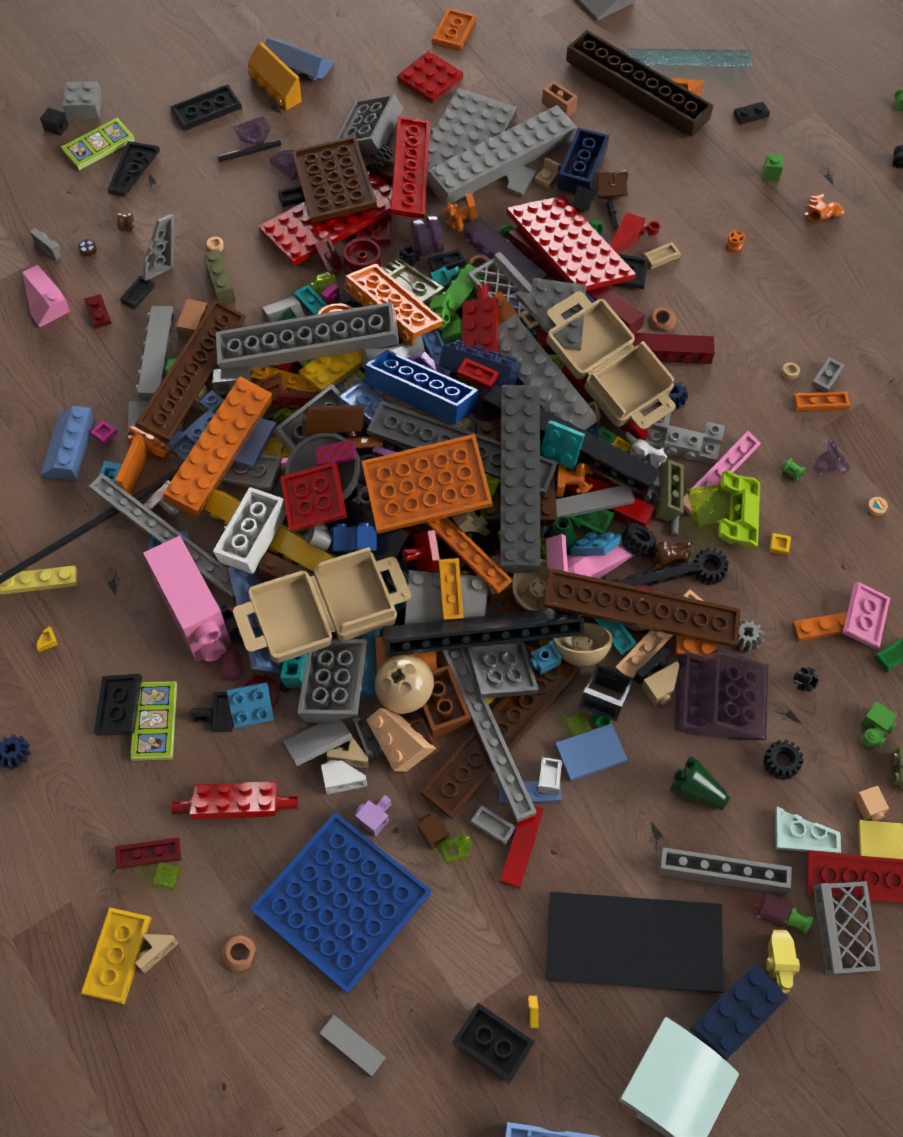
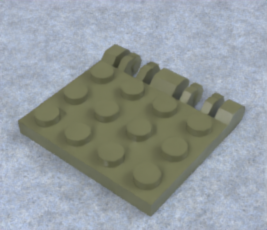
[382,258,444,305]

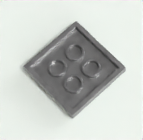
[465,642,539,699]

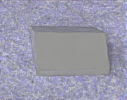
[262,296,305,323]

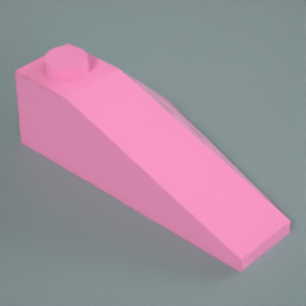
[22,265,70,328]
[567,542,635,579]

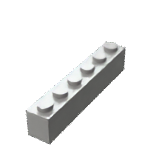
[136,306,175,401]
[657,847,792,895]

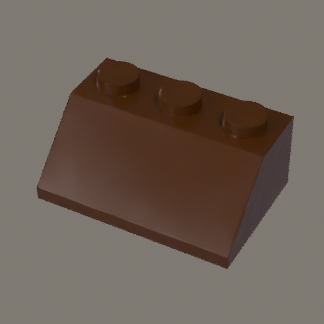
[301,405,364,438]

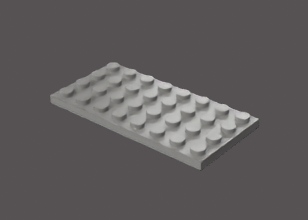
[426,88,517,201]

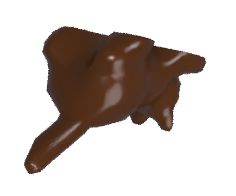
[649,541,692,572]

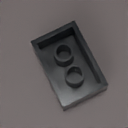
[453,1003,535,1085]

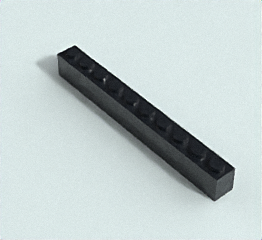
[482,384,659,496]
[383,609,584,657]

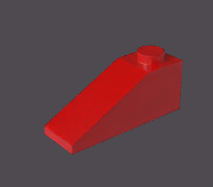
[610,212,647,254]

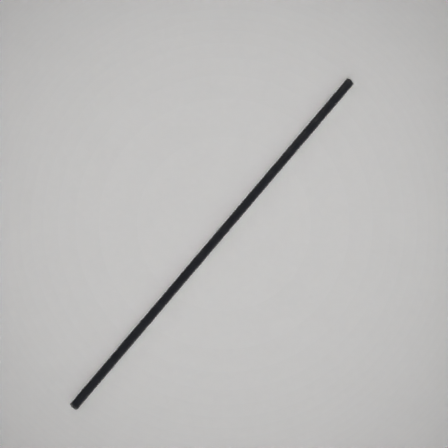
[0,395,309,584]

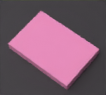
[843,582,890,650]

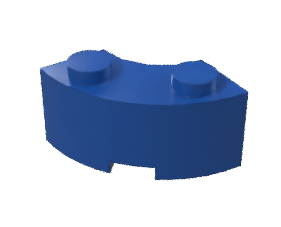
[329,523,377,553]

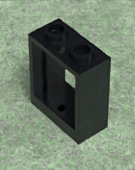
[579,664,634,722]

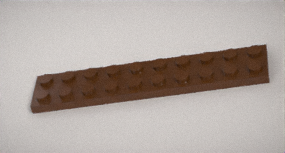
[135,300,246,444]
[543,568,741,648]
[420,656,580,820]

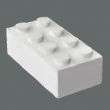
[213,487,286,574]

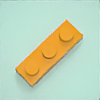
[438,558,464,620]

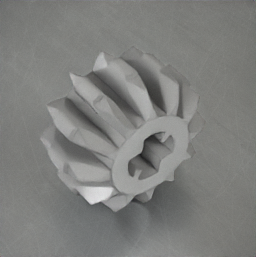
[737,618,764,653]

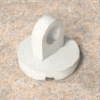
[144,481,180,517]

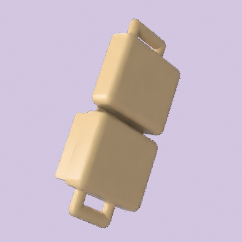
[546,291,676,429]
[233,547,411,663]

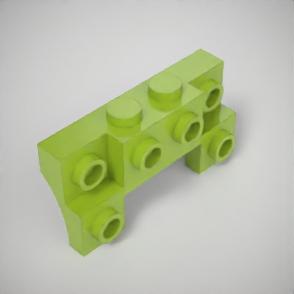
[718,470,760,550]

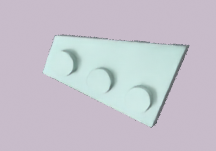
[775,807,841,854]

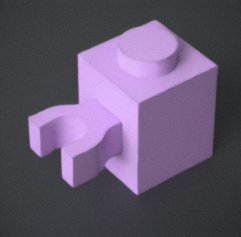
[355,795,392,837]

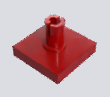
[402,530,440,572]

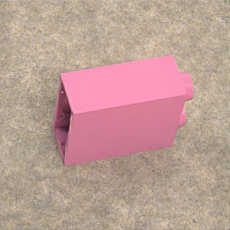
[143,536,232,662]

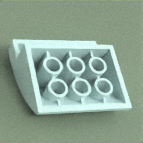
[619,1017,739,1137]

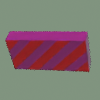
[316,440,356,466]

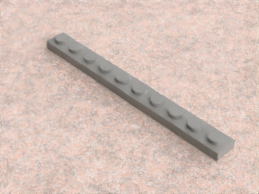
[89,474,235,600]
[441,648,537,822]

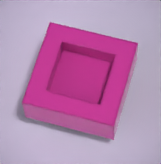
[321,283,339,305]
[90,420,117,445]

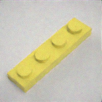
[0,566,77,595]

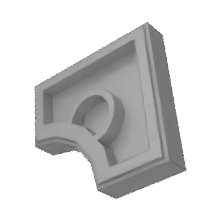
[503,166,537,197]

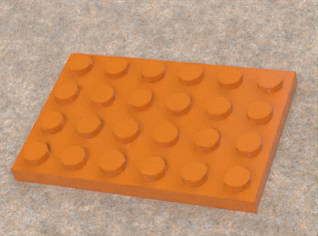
[362,434,493,534]

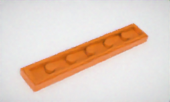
[424,517,512,595]

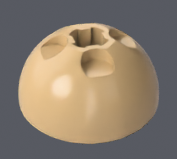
[511,559,550,611]
[553,622,613,667]
[374,655,434,714]

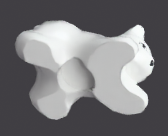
[625,432,667,468]

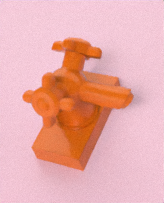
[443,193,478,232]
[555,463,593,498]

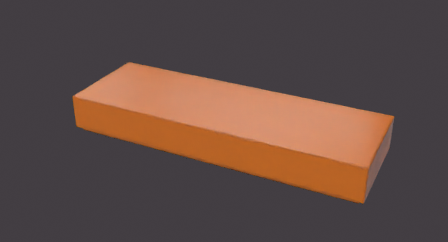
[793,391,850,412]

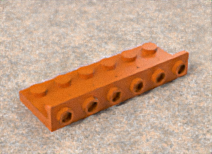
[345,264,443,347]

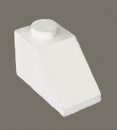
[321,760,367,794]

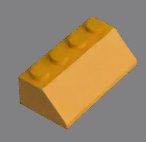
[248,42,302,111]

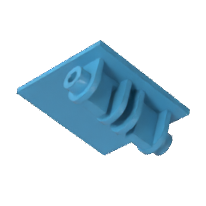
[227,682,274,728]

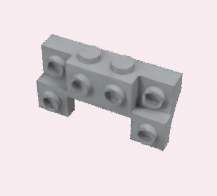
[646,409,725,465]

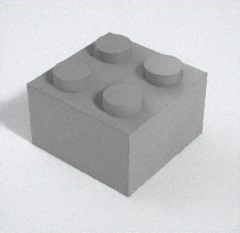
[63,82,102,120]

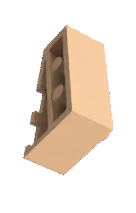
[366,708,437,772]

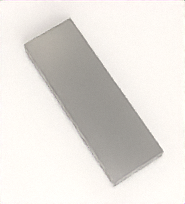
[320,1015,386,1077]

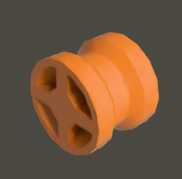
[726,230,745,252]

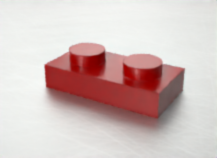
[457,358,499,390]

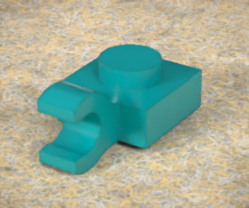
[429,266,460,286]

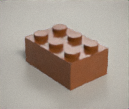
[421,664,471,739]

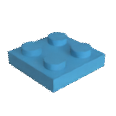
[570,532,623,556]

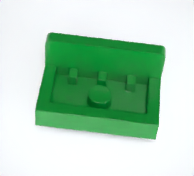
[569,509,615,535]

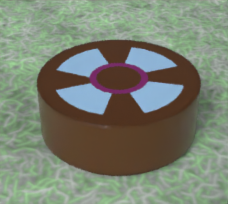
[78,239,97,256]

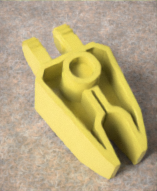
[766,930,800,995]

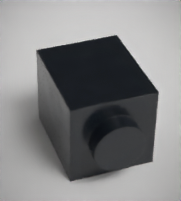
[40,107,69,136]
[572,185,595,213]

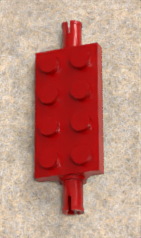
[462,284,499,389]
[171,781,298,820]

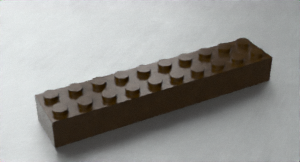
[566,30,713,137]

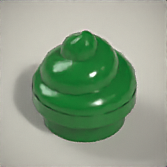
[589,220,603,235]
[499,225,514,242]
[592,712,611,727]

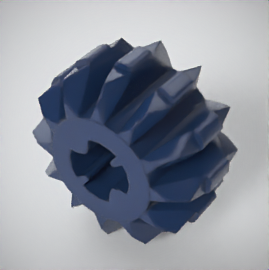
[659,380,688,410]
[0,734,31,770]

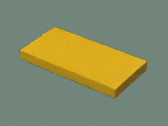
[81,907,152,1005]

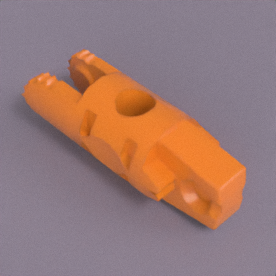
[127,425,171,458]

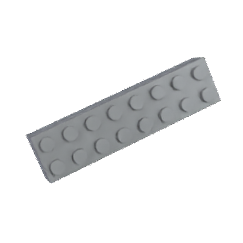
[498,314,598,430]

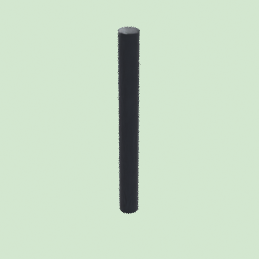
[217,139,281,162]

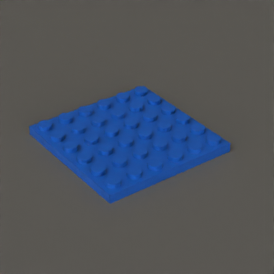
[250,812,432,994]

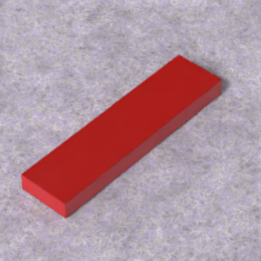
[500,805,544,889]

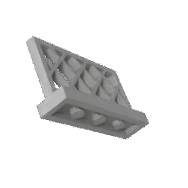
[467,252,532,318]
[813,881,881,975]

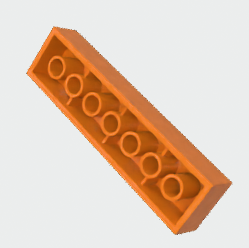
[163,376,272,520]

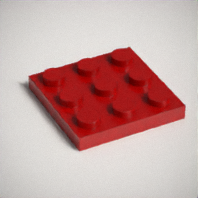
[397,50,463,103]
[280,461,347,533]

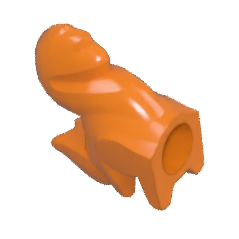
[804,194,844,223]

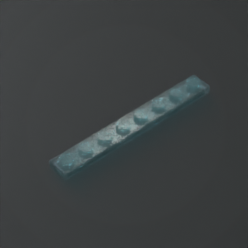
[627,48,753,66]

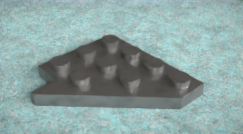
[516,278,586,351]

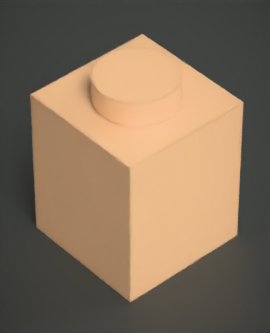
[854,786,889,821]

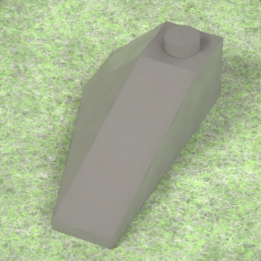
[143,214,174,281]

